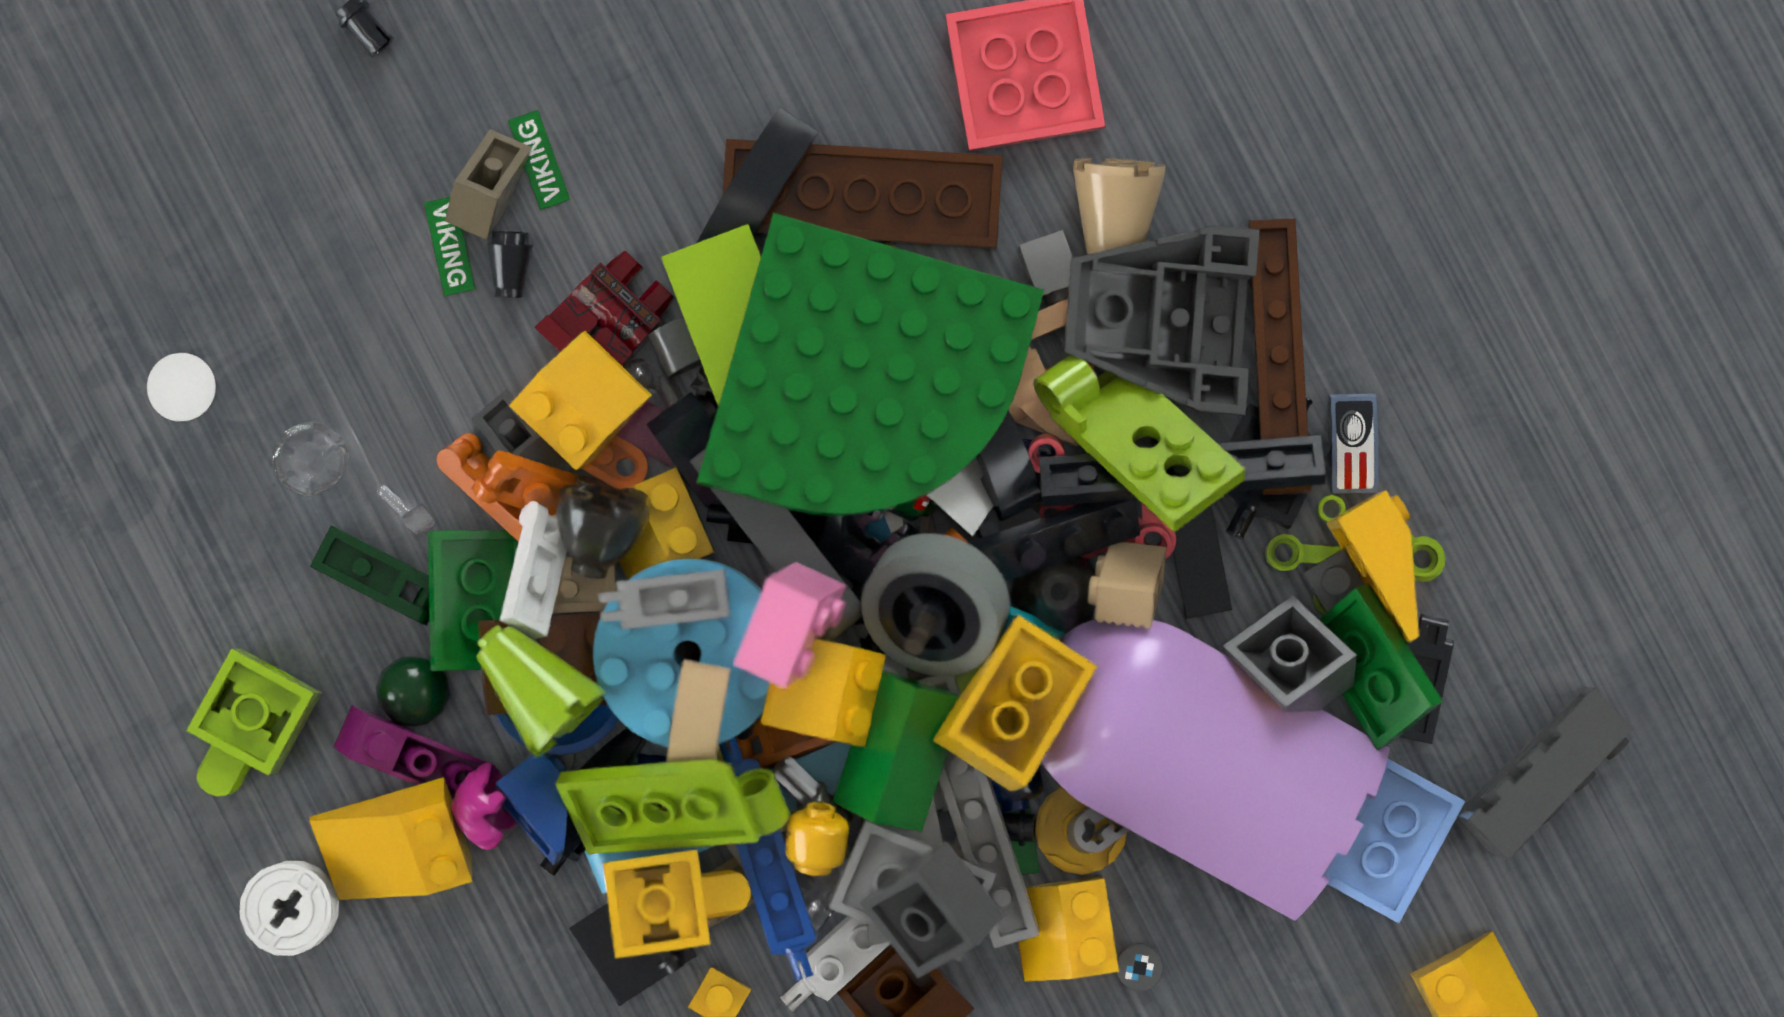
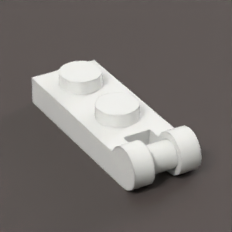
[500,501,572,639]

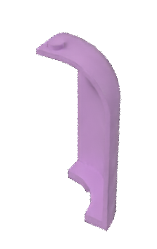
[1041,619,1390,921]

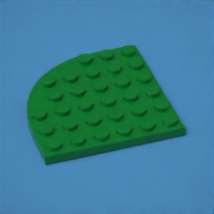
[697,213,1044,516]

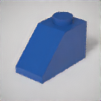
[494,754,567,866]

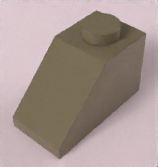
[445,129,532,240]

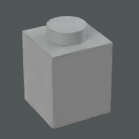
[1018,230,1073,305]

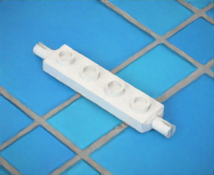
[780,836,963,1012]

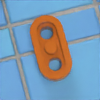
[581,435,649,491]

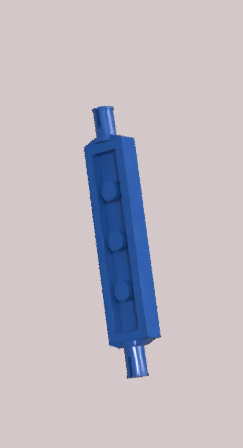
[719,736,817,981]

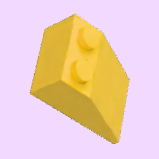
[1326,490,1419,642]
[933,615,1097,791]
[309,777,473,900]

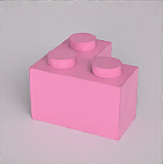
[734,562,847,688]

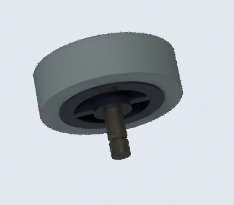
[861,534,1010,676]

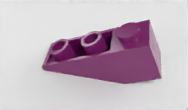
[333,705,486,799]

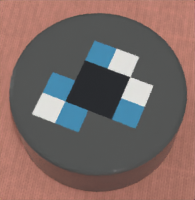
[1117,943,1163,991]

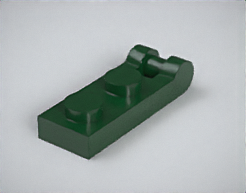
[310,526,430,626]

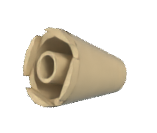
[1073,158,1166,255]

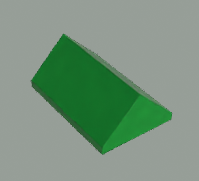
[833,670,960,831]

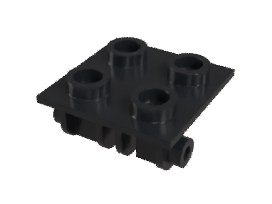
[569,903,697,1006]

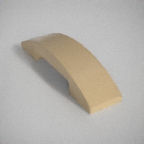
[662,660,731,811]

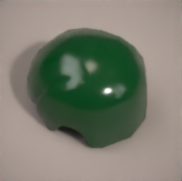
[375,657,450,726]

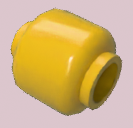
[785,802,849,876]

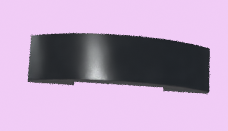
[697,107,819,243]
[976,410,1042,520]

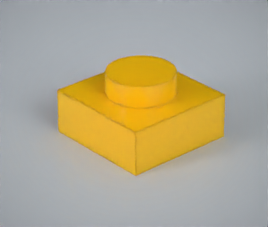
[688,965,752,1017]

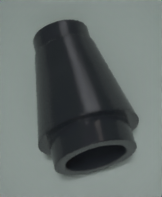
[487,231,533,298]

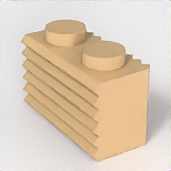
[1088,542,1166,629]

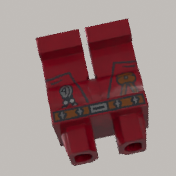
[534,251,675,368]

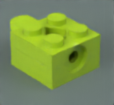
[186,648,322,797]

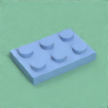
[1323,759,1465,923]

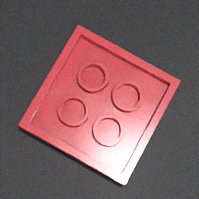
[945,0,1105,152]

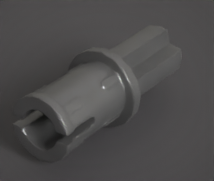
[772,756,853,825]

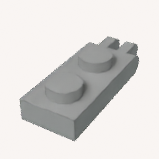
[598,569,731,629]

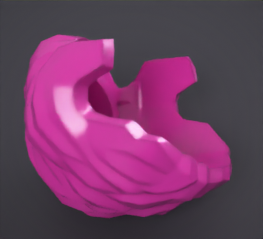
[451,762,517,850]

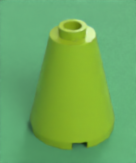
[477,625,606,758]

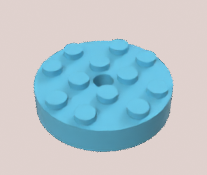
[593,559,770,747]

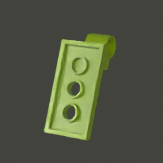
[1033,355,1245,532]
[555,759,790,854]

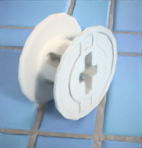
[240,860,339,956]

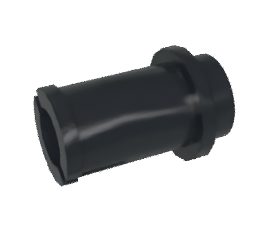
[336,0,394,57]
[1002,809,1036,846]

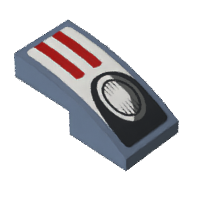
[1328,393,1379,494]

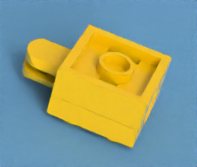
[603,849,751,958]

